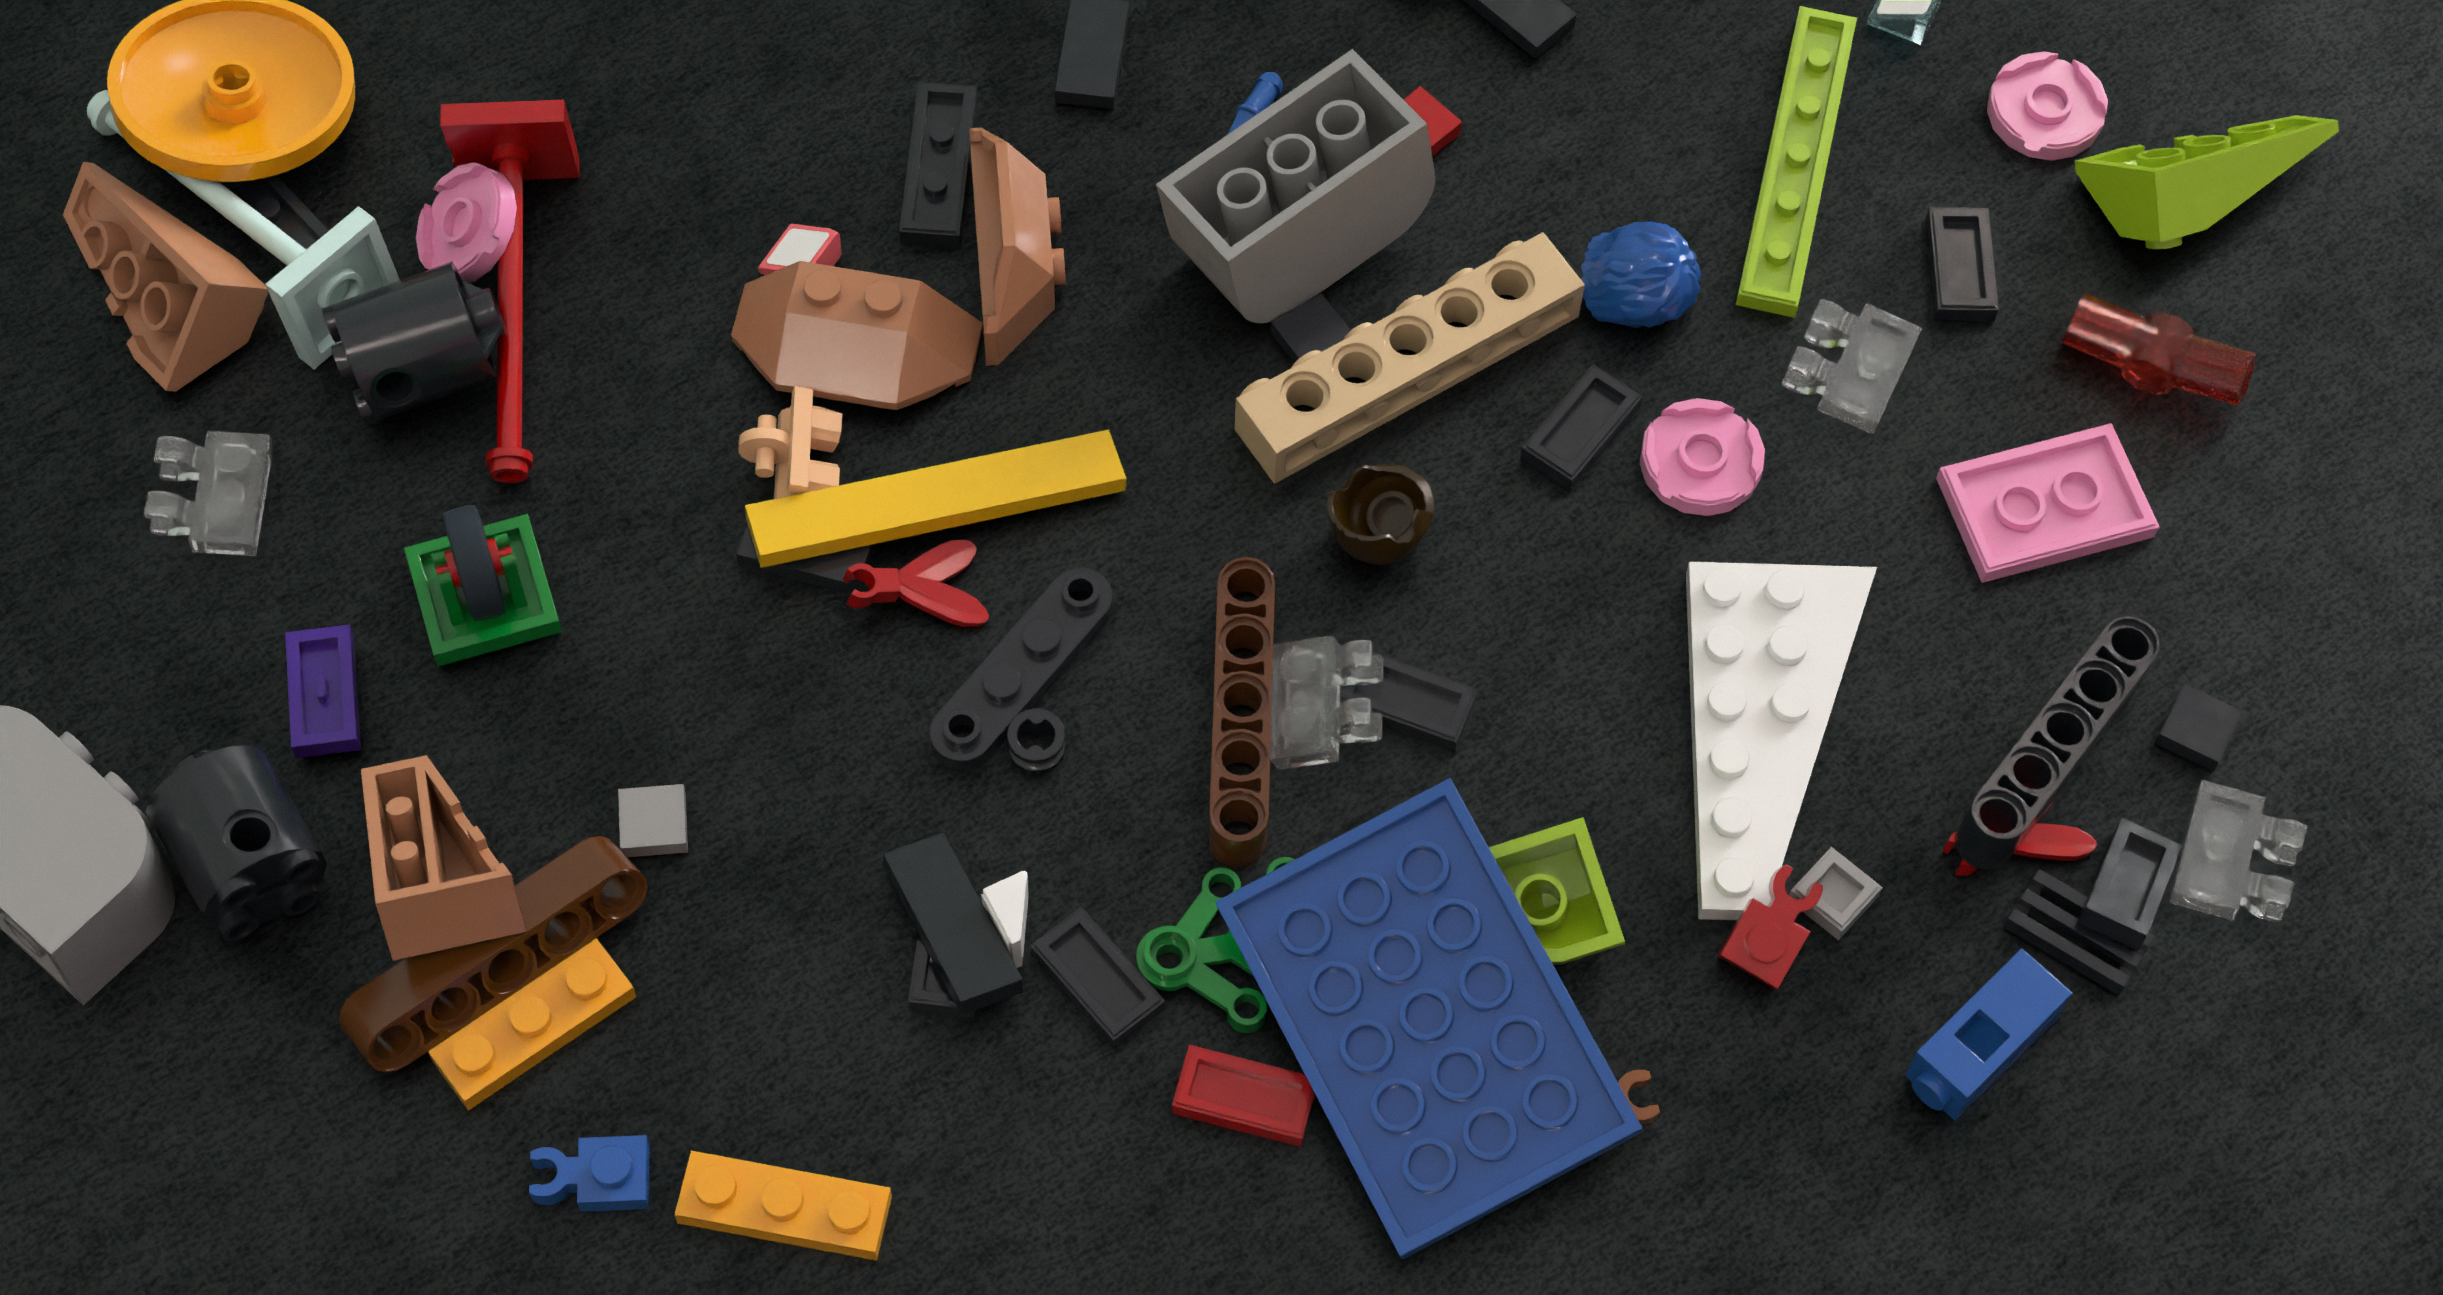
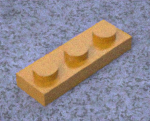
[428,938,636,1111]
[675,1151,892,1261]

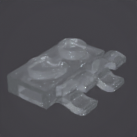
[1781,299,1922,434]
[144,431,273,556]
[1270,635,1383,770]
[2169,780,2307,922]

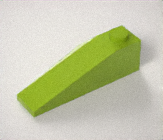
[2075,115,2339,249]
[1489,817,1625,964]

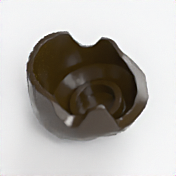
[1327,464,1434,565]

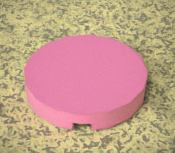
[1987,51,2108,161]
[416,162,517,283]
[1640,398,1765,516]

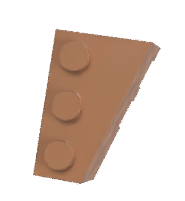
[361,755,527,961]

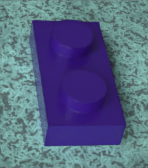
[285,624,361,758]

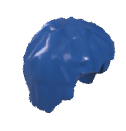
[1581,222,1701,328]

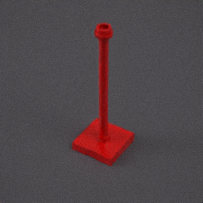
[440,100,579,483]

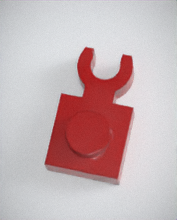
[1717,864,1823,989]

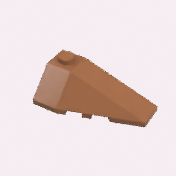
[63,162,269,392]

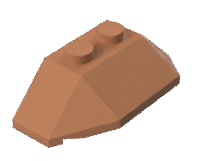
[969,128,1066,366]
[731,261,983,410]

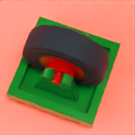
[404,505,562,667]

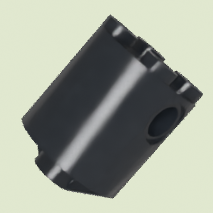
[322,261,507,425]
[146,745,327,942]

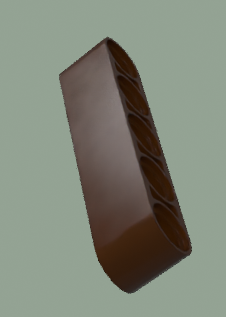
[1209,557,1275,868]
[339,836,648,1072]

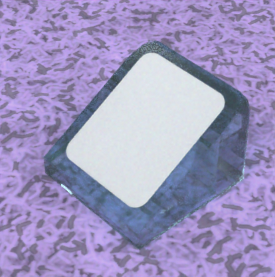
[1867,0,1942,45]

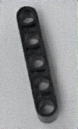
[1955,616,2160,870]

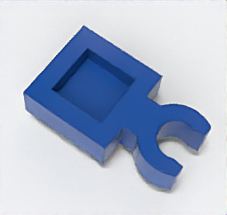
[529,1135,650,1212]

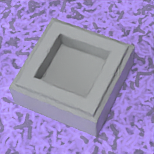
[618,784,688,857]
[1789,847,1883,940]

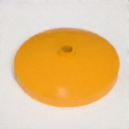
[107,0,355,182]

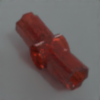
[2062,293,2257,406]

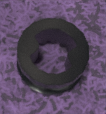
[1007,708,1066,774]

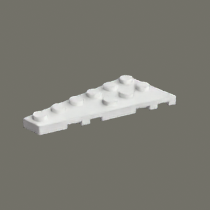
[1686,562,1877,920]

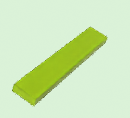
[1736,6,1857,318]

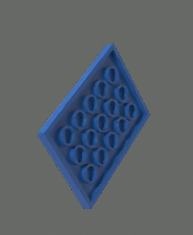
[1215,778,1643,1260]

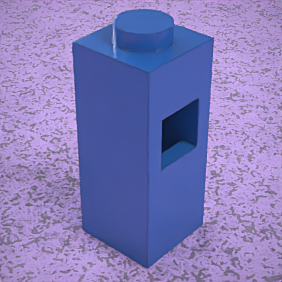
[1905,948,2072,1121]

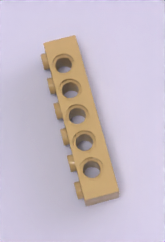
[1235,232,1585,484]

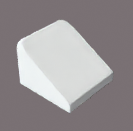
[981,871,1028,968]

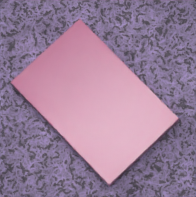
[1936,423,2159,583]

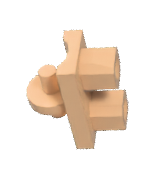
[738,386,842,499]

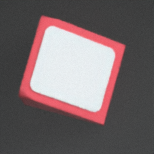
[758,224,842,275]

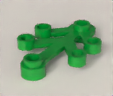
[1136,857,1295,1033]

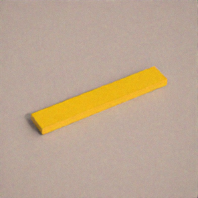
[745,430,1126,568]

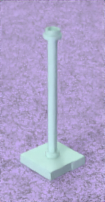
[87,90,400,370]

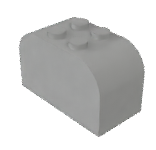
[1156,49,1435,323]
[0,705,176,1005]

